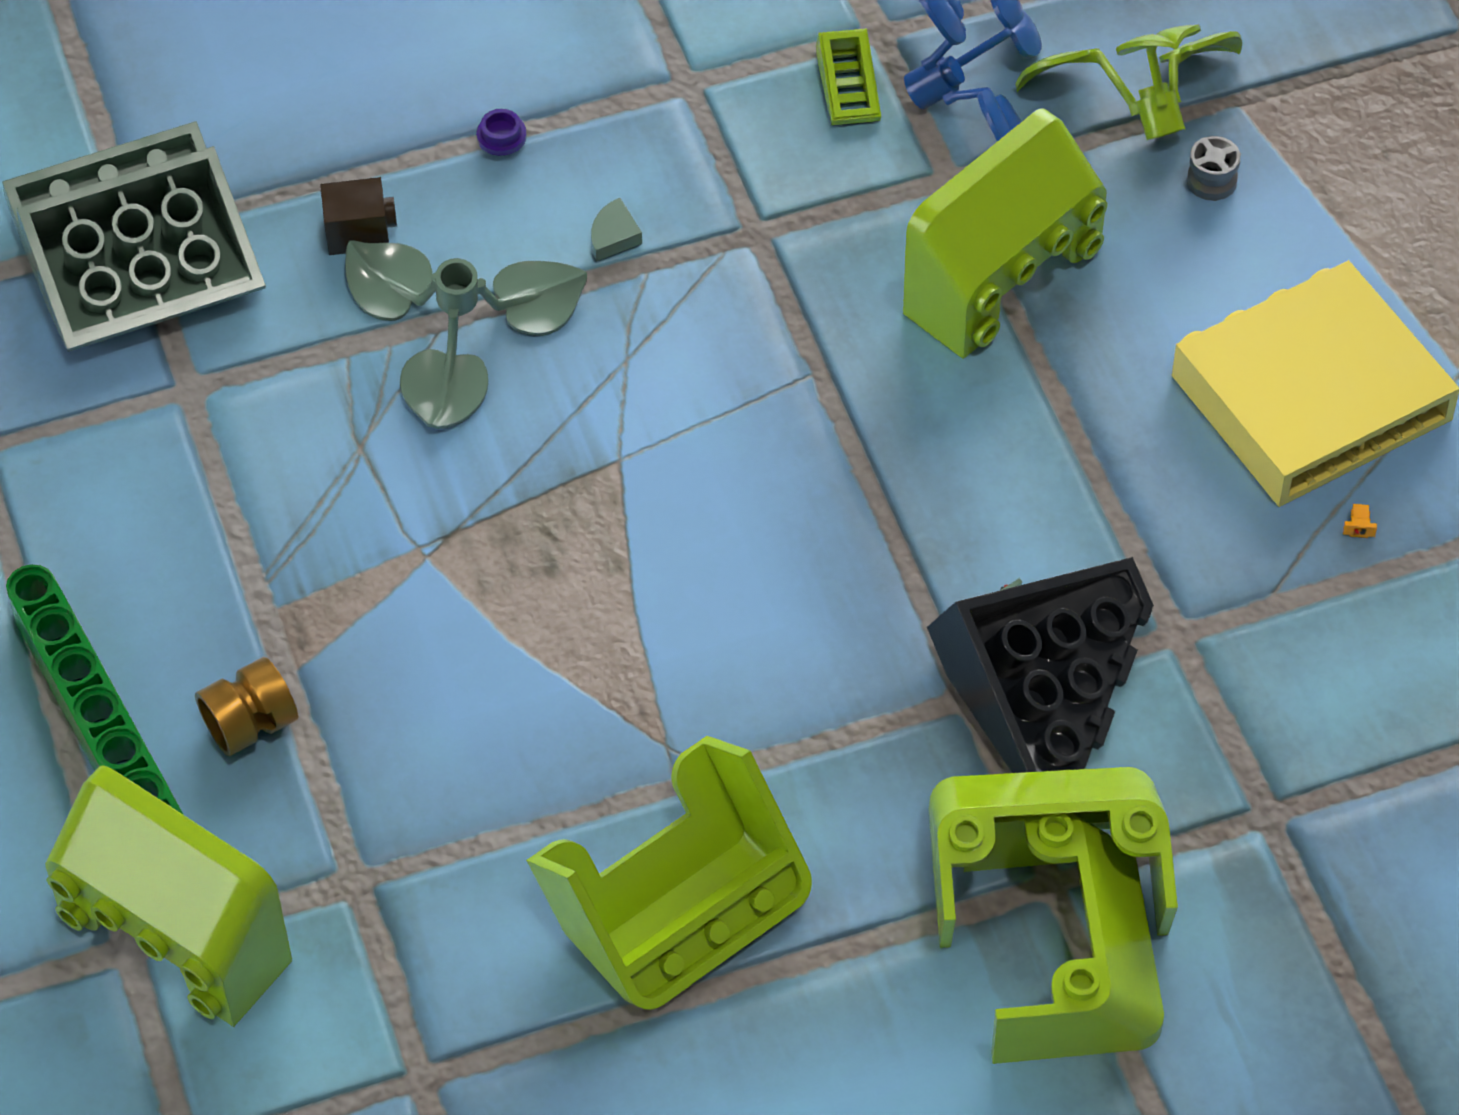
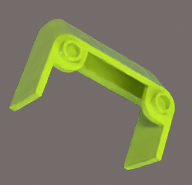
[928,767,1178,948]
[963,813,1164,1064]

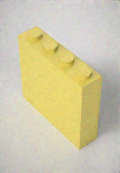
[1172,260,1459,507]

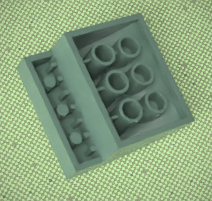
[2,121,266,352]

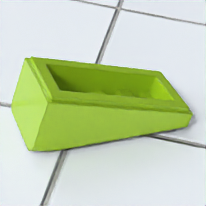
[816,28,881,125]

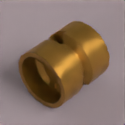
[195,657,299,757]

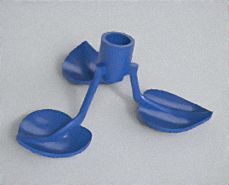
[904,0,1042,141]

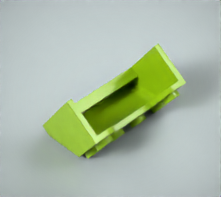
[903,108,1108,359]
[526,736,812,1010]
[45,766,293,1027]

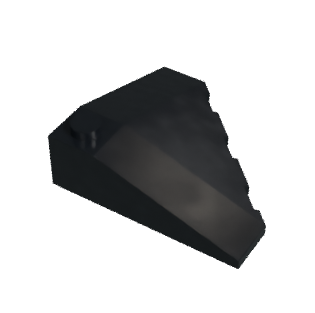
[927,557,1154,773]

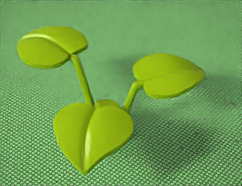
[1015,24,1242,140]

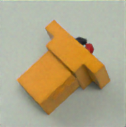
[1343,504,1377,538]

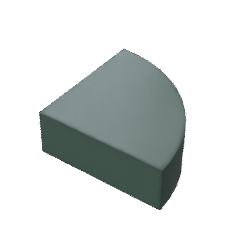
[591,198,642,262]

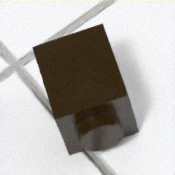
[320,177,397,255]

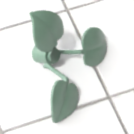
[345,241,587,429]

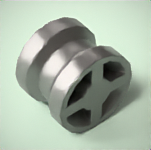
[1187,136,1241,201]

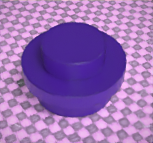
[476,108,527,156]

